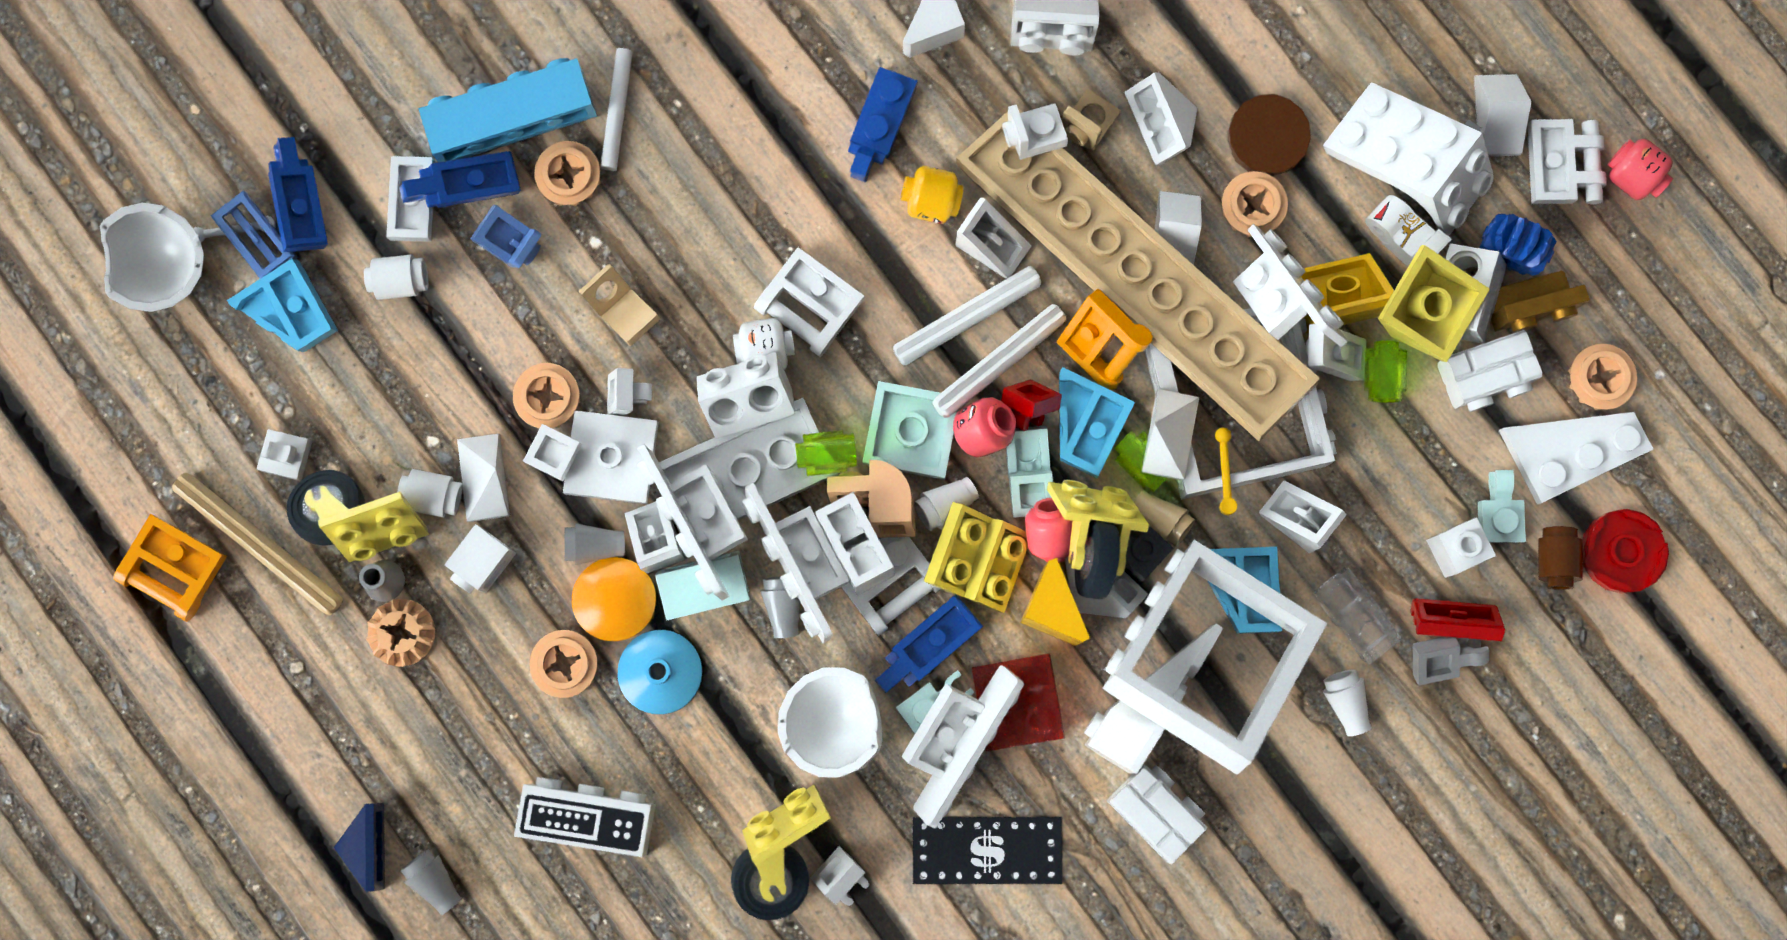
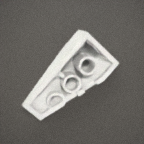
[1084,624,1223,774]

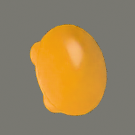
[572,557,656,641]

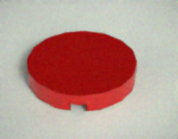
[1582,509,1669,594]

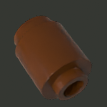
[1538,526,1583,590]

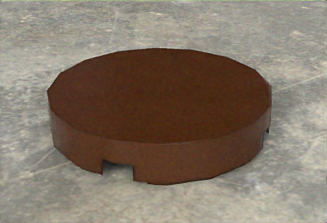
[1227,94,1311,176]

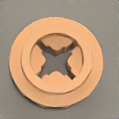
[534,141,600,206]
[1221,171,1288,237]
[1568,344,1637,410]
[513,363,580,429]
[366,599,435,667]
[529,630,598,698]

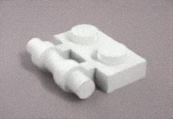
[1527,119,1607,204]

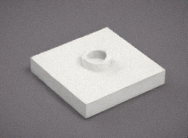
[563,411,659,504]

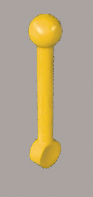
[1215,427,1237,516]

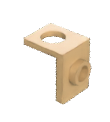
[1062,89,1121,151]
[579,264,660,346]

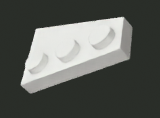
[1498,412,1653,505]

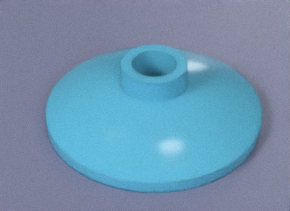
[618,630,702,714]

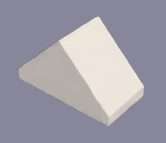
[903,0,965,58]
[1474,74,1531,157]
[1155,191,1202,265]
[956,198,1032,278]
[1259,481,1347,554]
[624,501,686,574]

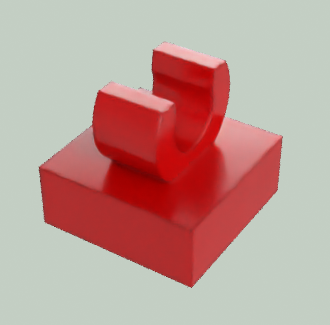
[1001,379,1062,431]

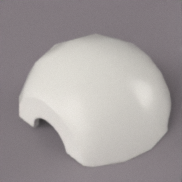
[100,202,204,312]
[778,668,882,777]

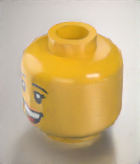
[900,166,964,224]

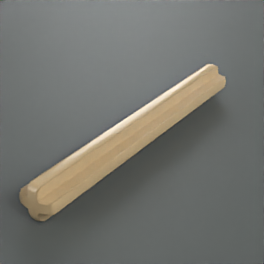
[172,473,343,615]

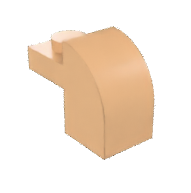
[827,460,916,538]

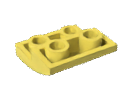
[924,502,1028,613]

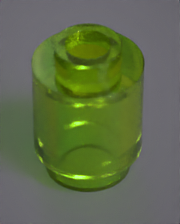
[1364,340,1408,403]
[795,430,857,476]
[1114,430,1167,492]

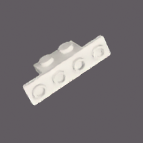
[1233,224,1348,347]
[637,444,748,601]
[741,483,849,643]
[901,665,1024,828]

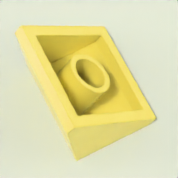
[1378,245,1490,362]

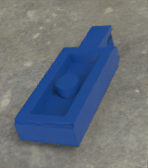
[848,66,918,183]
[268,137,328,252]
[399,151,521,208]
[875,594,983,693]

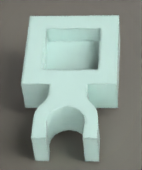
[896,670,975,733]

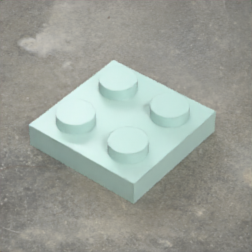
[862,381,958,480]

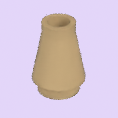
[1134,490,1195,547]

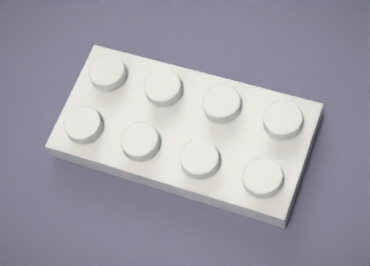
[659,398,838,533]

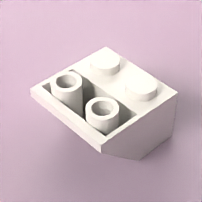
[1010,0,1099,55]

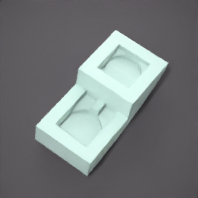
[1006,426,1053,518]

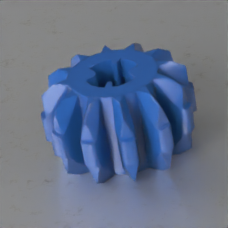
[1479,214,1557,276]

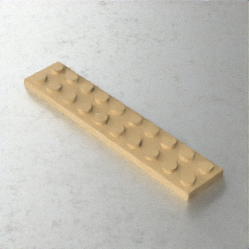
[956,108,1320,441]

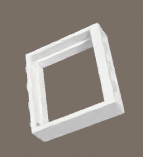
[1144,308,1337,500]
[1102,540,1327,774]

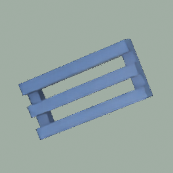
[210,191,298,279]

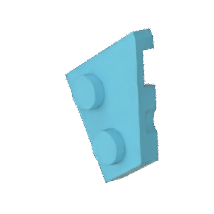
[227,258,338,352]
[1059,367,1135,479]
[1208,547,1282,634]

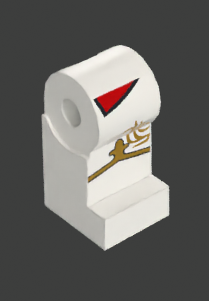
[1365,195,1452,267]

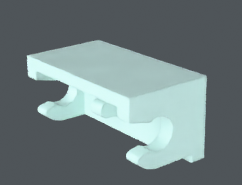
[655,551,750,620]

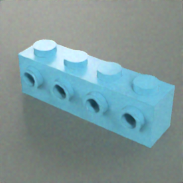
[418,58,597,162]

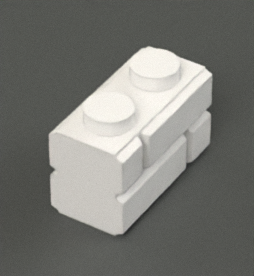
[1437,330,1543,412]
[1107,765,1208,864]

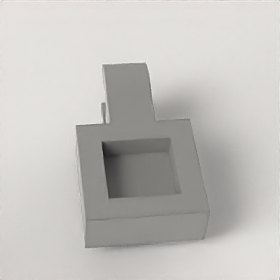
[1413,637,1489,686]

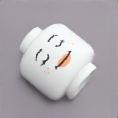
[733,318,795,370]

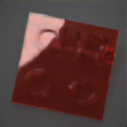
[972,653,1065,752]

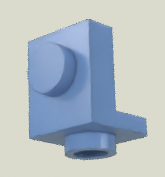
[470,205,542,268]

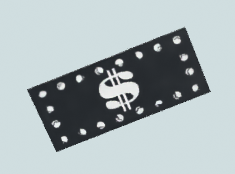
[913,817,1062,884]

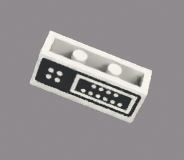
[514,777,656,857]

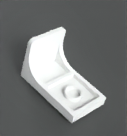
[1323,82,1494,236]

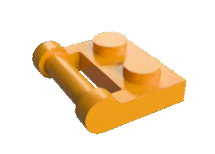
[1056,288,1153,390]
[113,514,227,622]

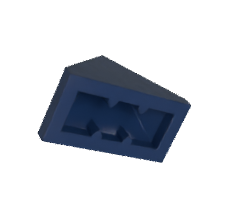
[334,803,385,892]

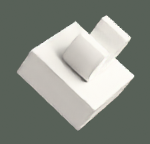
[607,368,652,416]
[523,424,582,482]
[257,429,313,481]
[810,846,869,906]

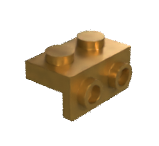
[1491,271,1590,333]

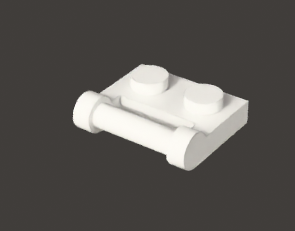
[754,247,865,357]
[841,537,940,636]

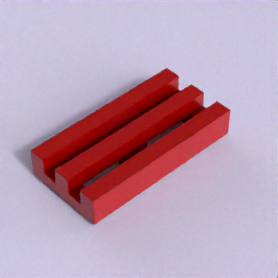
[1410,598,1505,641]

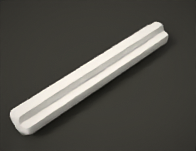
[893,266,1041,365]
[932,304,1067,418]

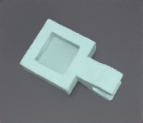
[1478,470,1526,543]

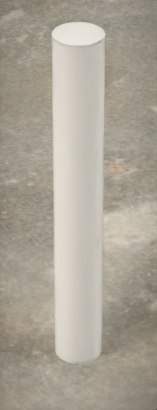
[600,48,633,171]

